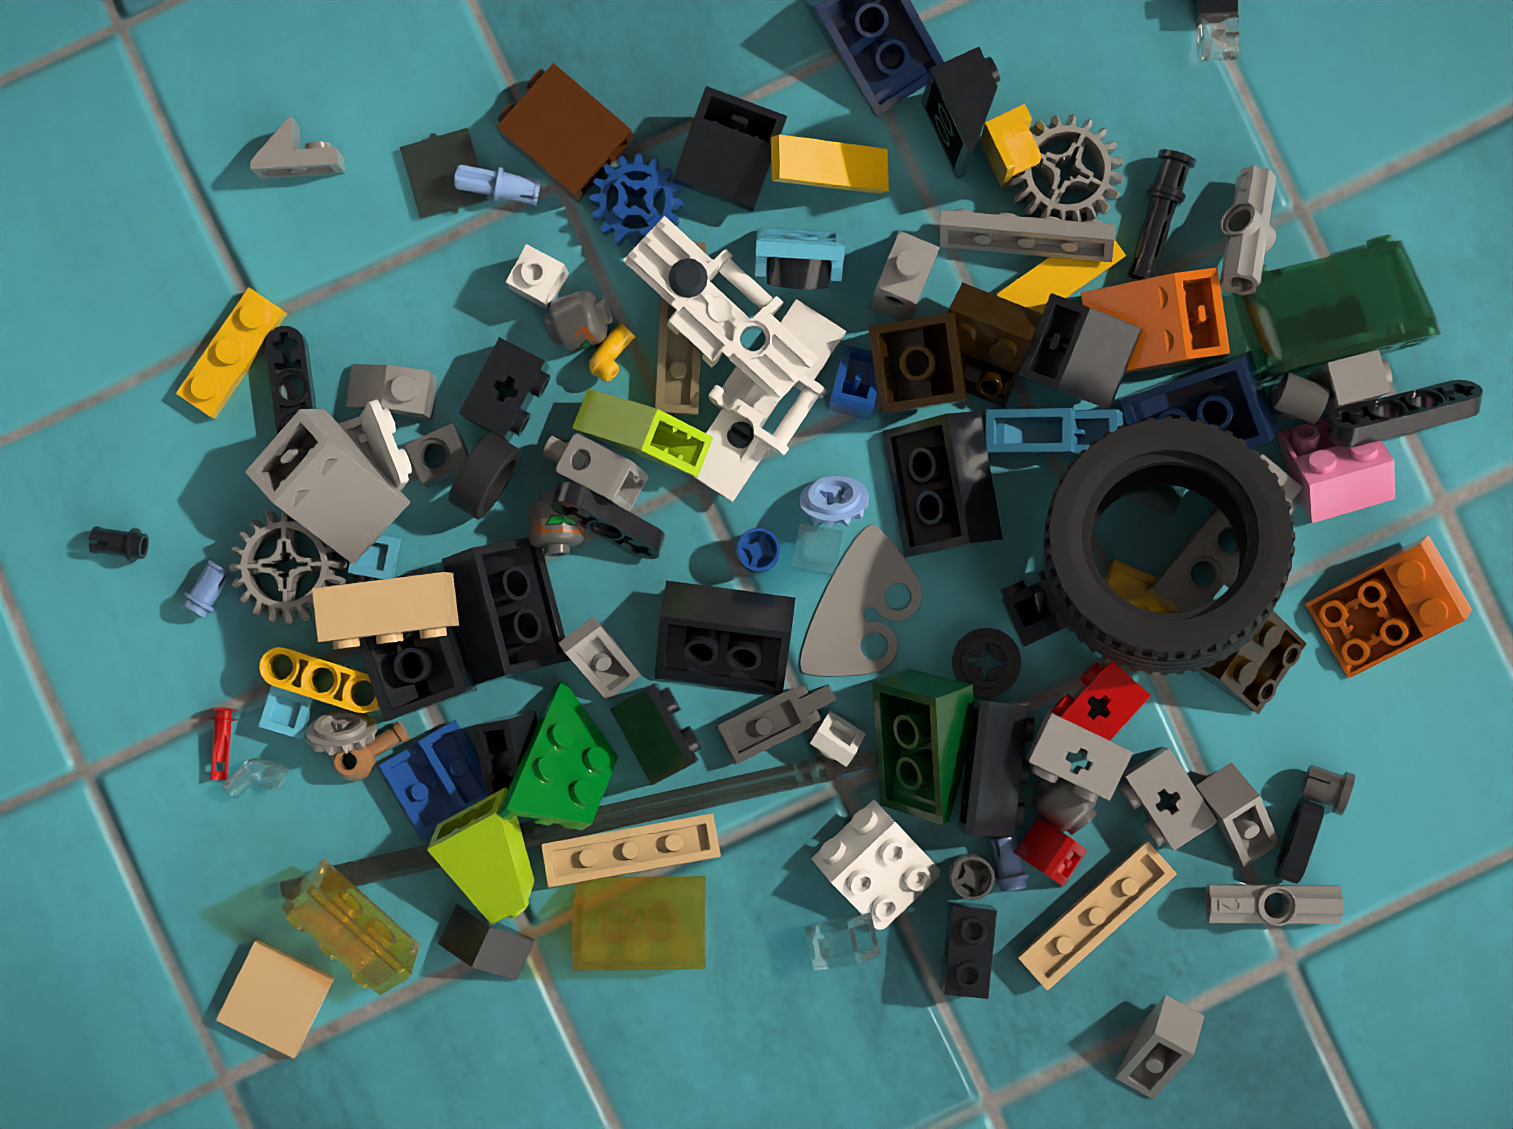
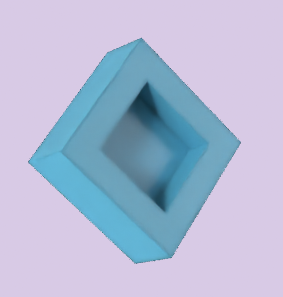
[348,535,401,580]
[258,685,315,739]

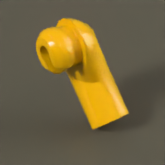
[588,322,635,382]

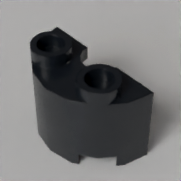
[1000,570,1067,647]

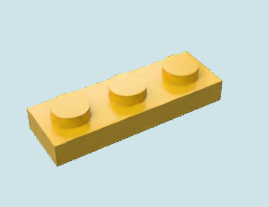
[176,287,287,419]

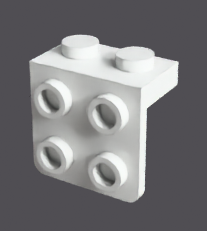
[339,399,412,491]
[811,799,940,930]

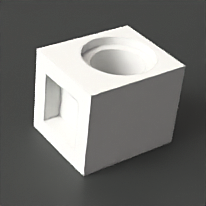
[506,244,569,311]

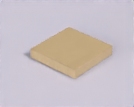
[216,940,335,1059]

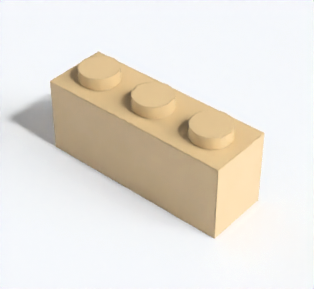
[312,572,459,650]

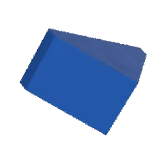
[828,345,877,420]

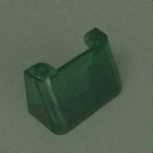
[1232,234,1441,383]

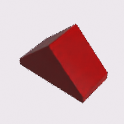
[1014,817,1087,887]

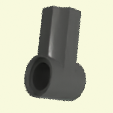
[1267,372,1330,424]

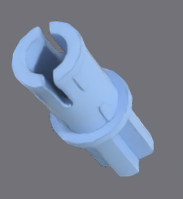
[454,165,541,206]

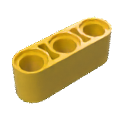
[259,647,380,713]

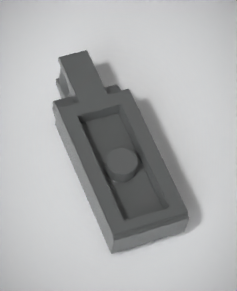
[716,684,836,765]

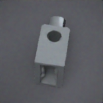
[869,231,940,321]
[543,433,649,512]

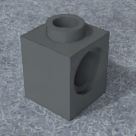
[404,423,469,488]

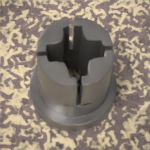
[1300,765,1355,816]

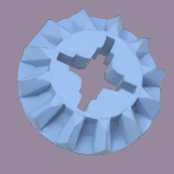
[800,476,869,529]

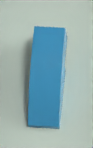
[985,408,1124,456]

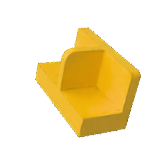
[980,104,1041,188]

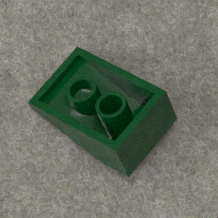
[872,669,975,825]

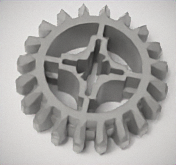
[1007,114,1124,222]
[229,510,348,625]

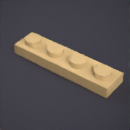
[541,813,721,888]
[1016,840,1177,991]

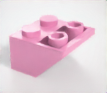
[1278,417,1395,523]

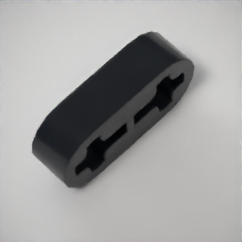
[1274,799,1324,884]

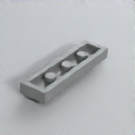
[939,209,1116,262]

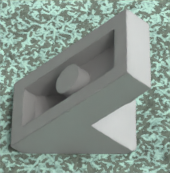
[250,116,345,179]
[559,616,641,701]

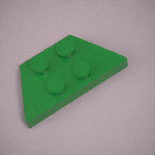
[498,680,618,830]

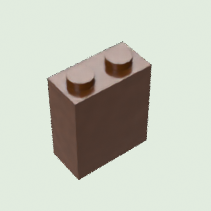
[496,63,634,203]

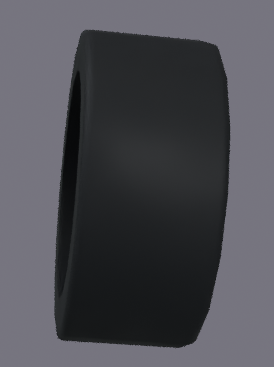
[448,432,521,520]

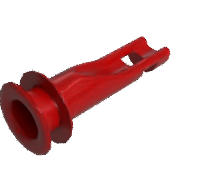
[209,707,238,780]

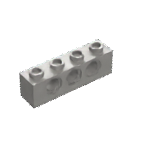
[1145,454,1303,614]

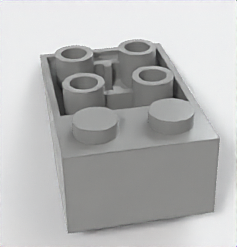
[245,409,411,564]

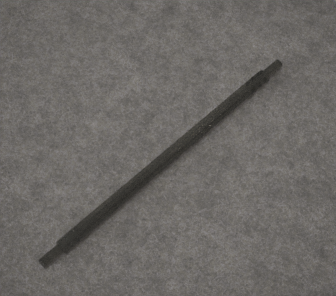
[280,750,878,898]

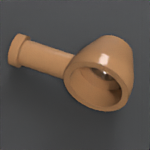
[331,721,410,782]

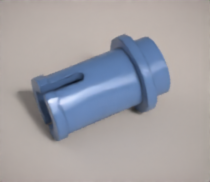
[182,560,233,618]
[990,835,1029,892]

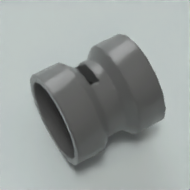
[948,853,995,900]

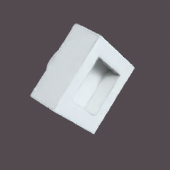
[810,711,866,767]

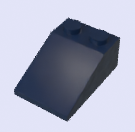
[803,0,944,116]
[1118,350,1279,448]

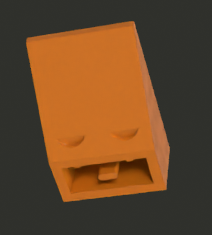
[1080,267,1230,373]
[1305,535,1472,679]

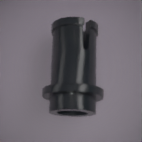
[89,526,149,562]

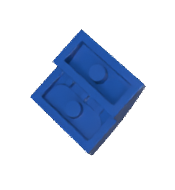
[377,720,487,841]

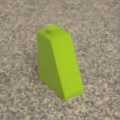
[572,389,713,478]
[427,787,535,925]

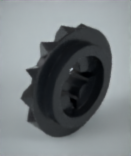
[951,628,1021,697]

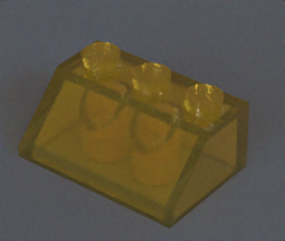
[281,858,420,996]
[572,876,707,971]

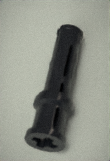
[1127,149,1197,280]

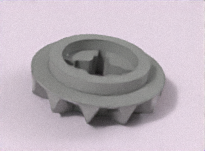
[306,710,377,756]

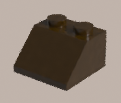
[868,312,967,413]

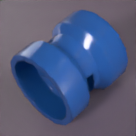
[737,528,780,573]

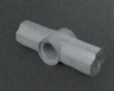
[1220,165,1276,296]
[1204,882,1344,926]

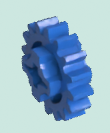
[589,154,684,250]

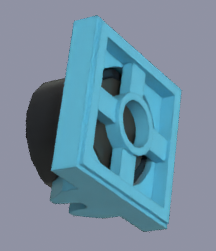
[755,227,845,290]

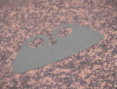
[800,525,922,676]

